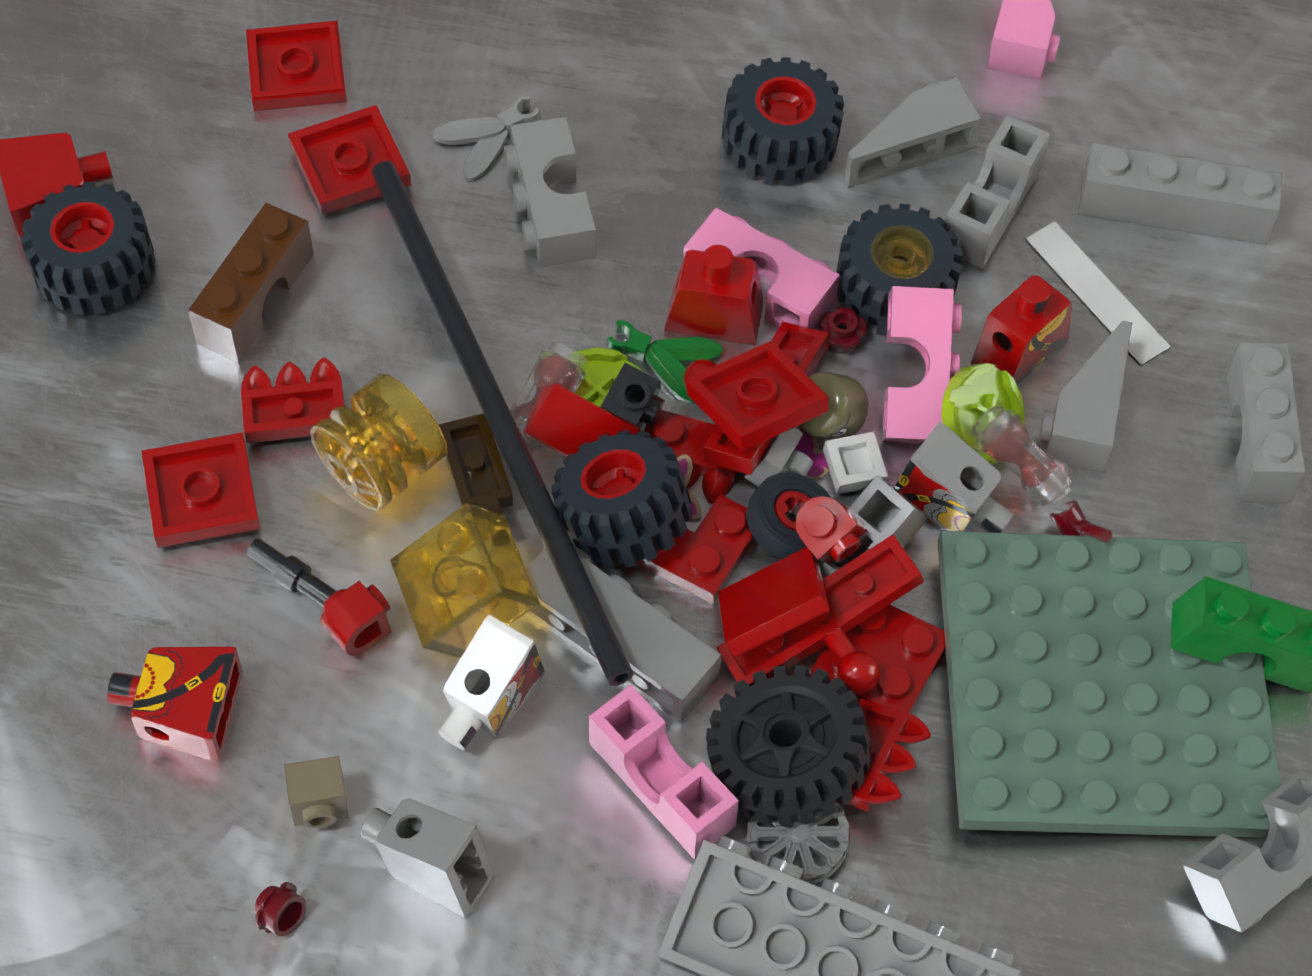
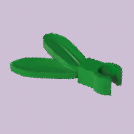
[606,320,723,404]

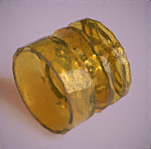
[310,373,448,511]

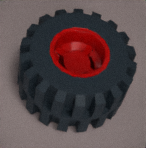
[721,57,844,186]
[21,182,155,315]
[551,430,692,568]

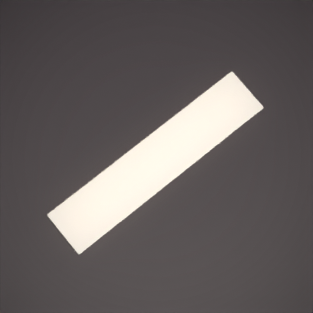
[1025,221,1171,365]

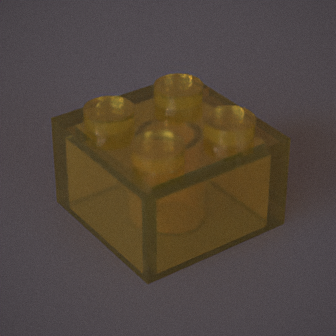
[390,503,540,658]

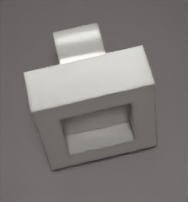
[745,427,813,487]

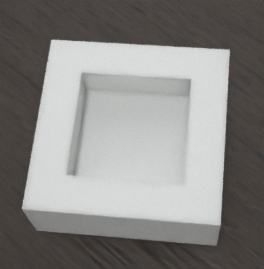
[823,431,888,494]

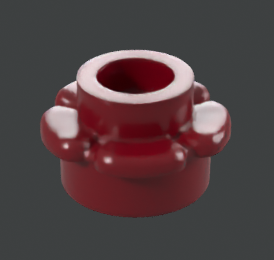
[818,307,867,354]
[254,882,306,936]

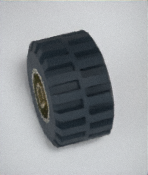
[836,203,963,337]

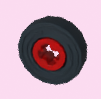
[746,472,831,559]

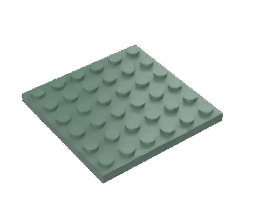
[937,531,1281,838]

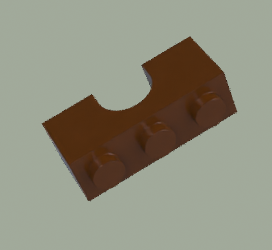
[188,203,314,362]

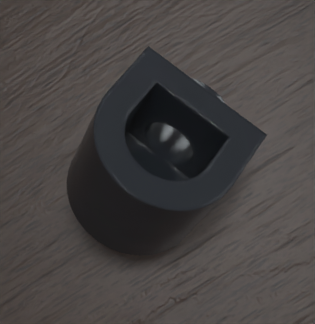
[601,363,665,429]

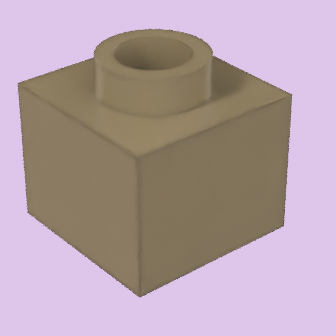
[284,756,349,828]

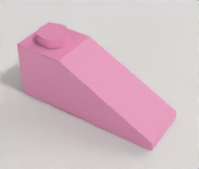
[987,0,1060,80]

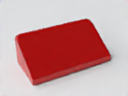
[523,384,640,457]

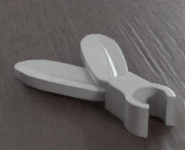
[432,95,542,182]

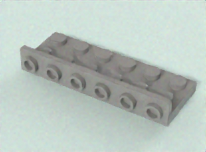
[657,835,1022,976]

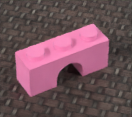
[683,208,840,329]
[882,286,962,444]
[589,685,739,859]

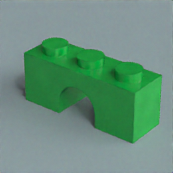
[1170,576,1312,693]

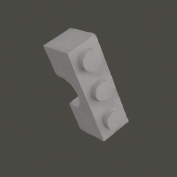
[945,115,1050,269]
[504,116,596,268]
[1226,342,1305,503]
[1183,771,1312,933]

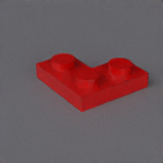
[637,494,755,604]

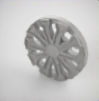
[747,800,850,884]

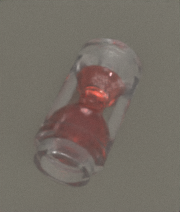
[510,341,587,455]
[972,406,1074,507]

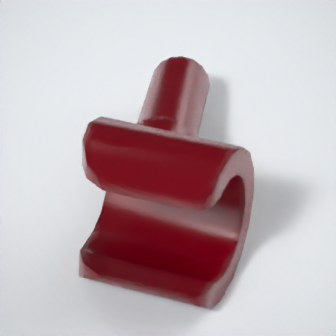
[1050,500,1112,542]

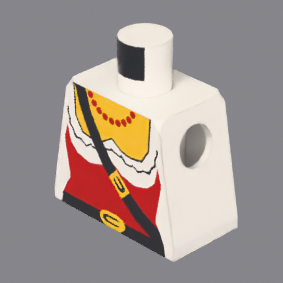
[438,614,545,750]

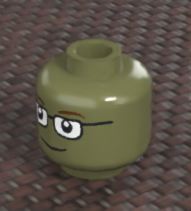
[800,372,869,439]

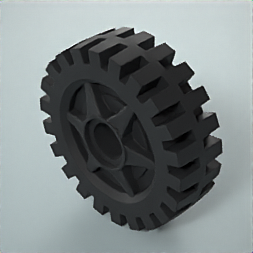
[706,665,871,826]

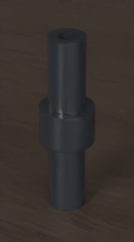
[247,538,336,607]

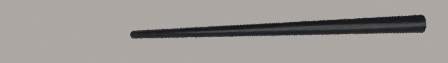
[371,161,634,686]

